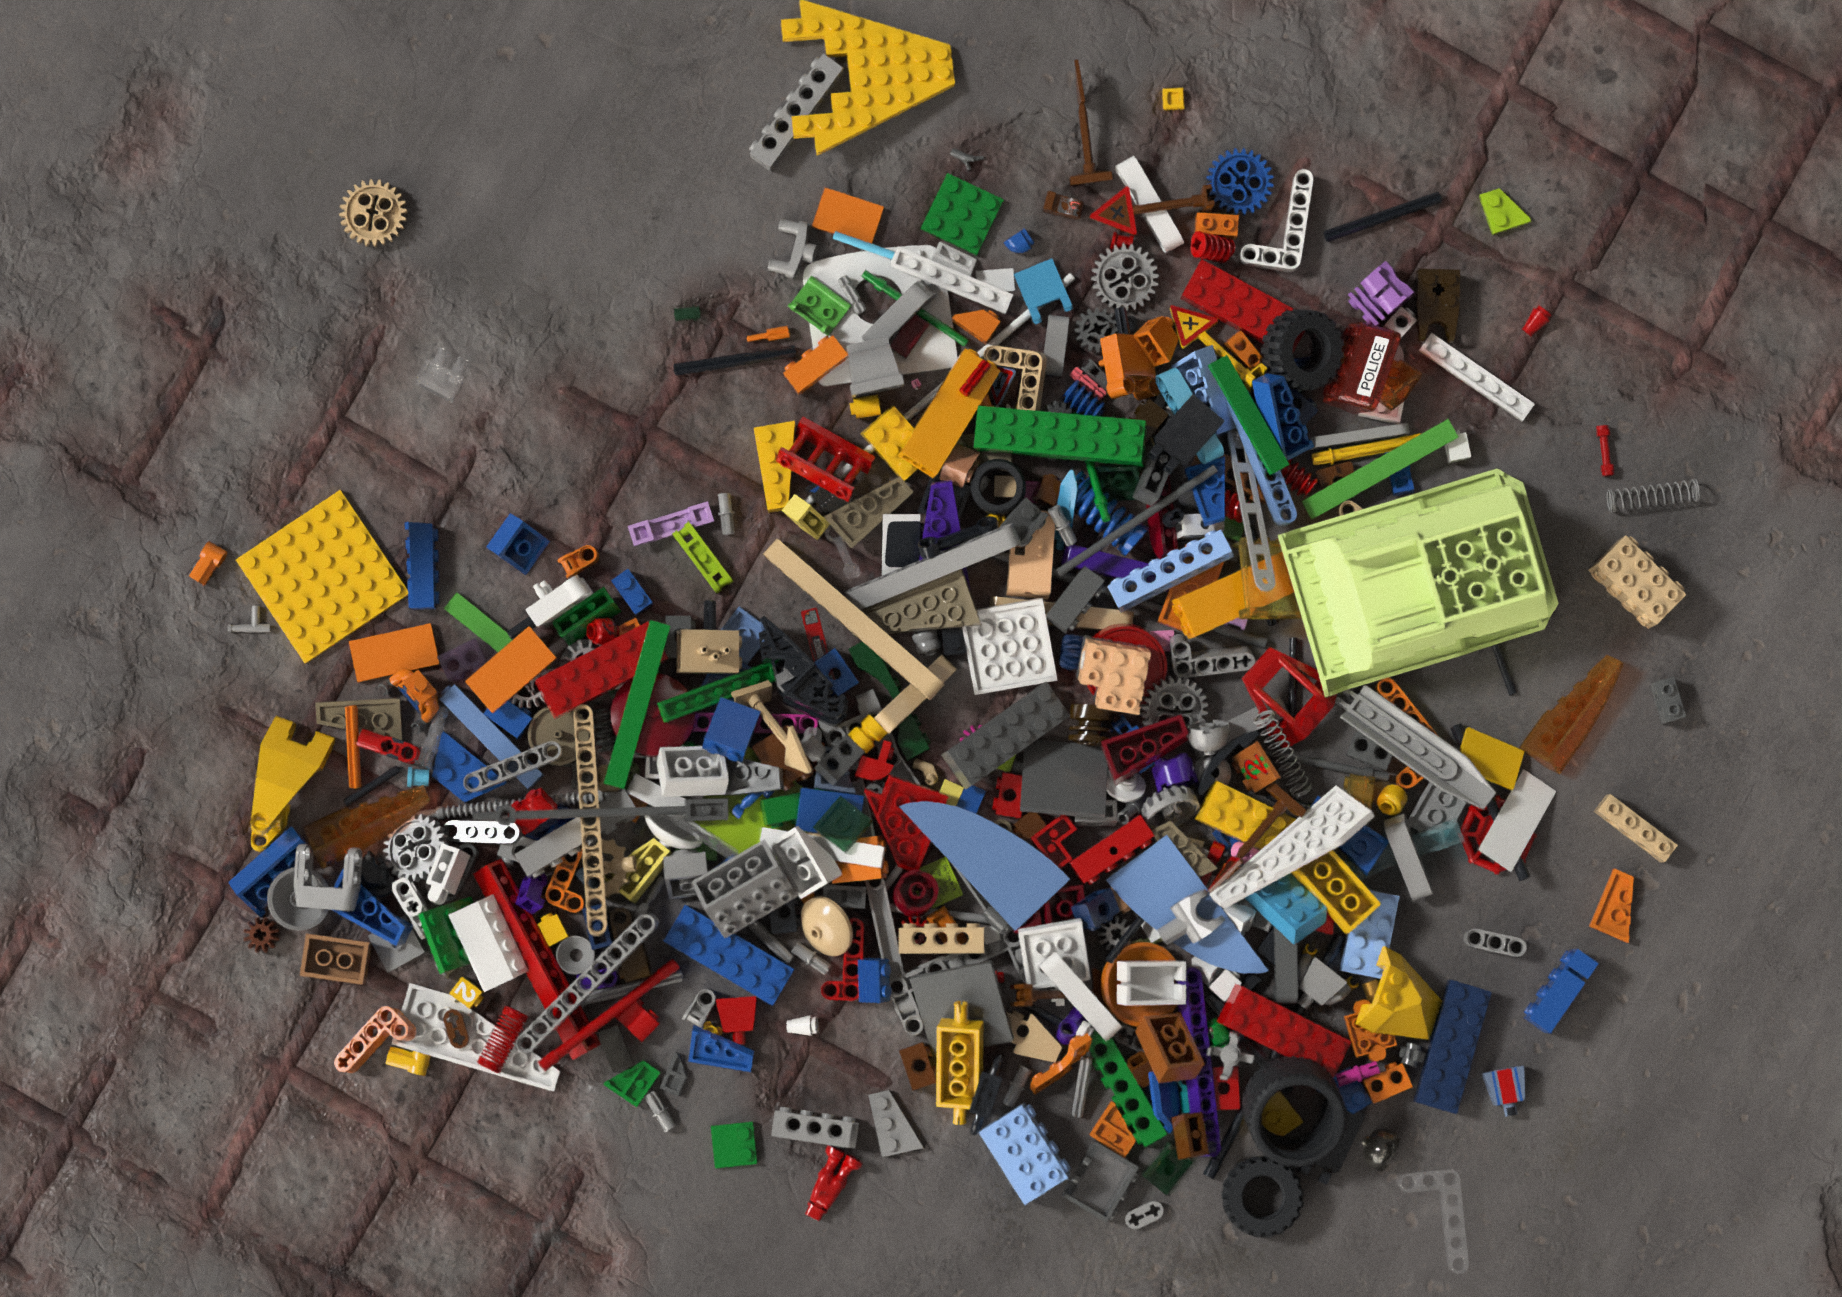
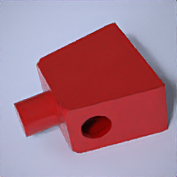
[716,996,757,1044]

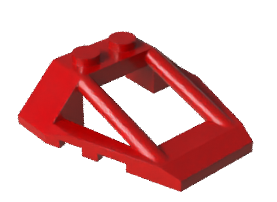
[1242,647,1337,749]

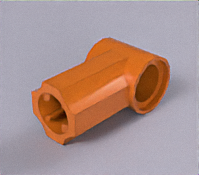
[189,541,228,586]

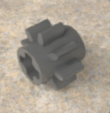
[1398,1042,1426,1067]

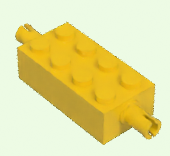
[936,1001,984,1125]

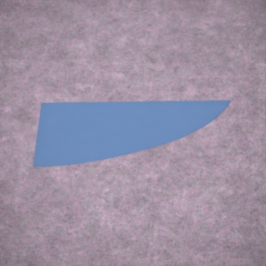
[899,801,1070,931]
[1106,835,1268,973]

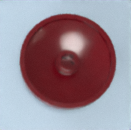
[611,673,695,757]

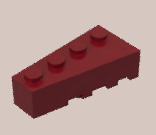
[1101,715,1188,786]

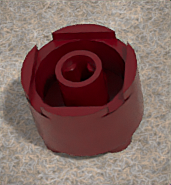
[893,869,939,917]

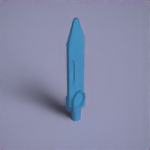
[1054,469,1078,550]

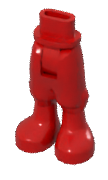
[805,1145,863,1221]

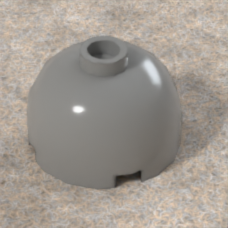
[1187,720,1230,755]

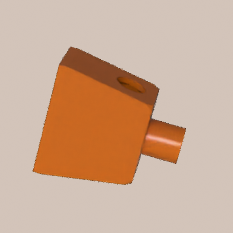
[1133,316,1179,367]

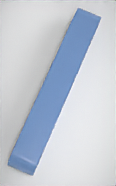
[1226,390,1297,527]

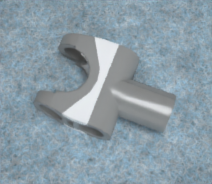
[1157,889,1225,945]

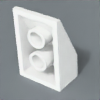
[769,826,843,899]

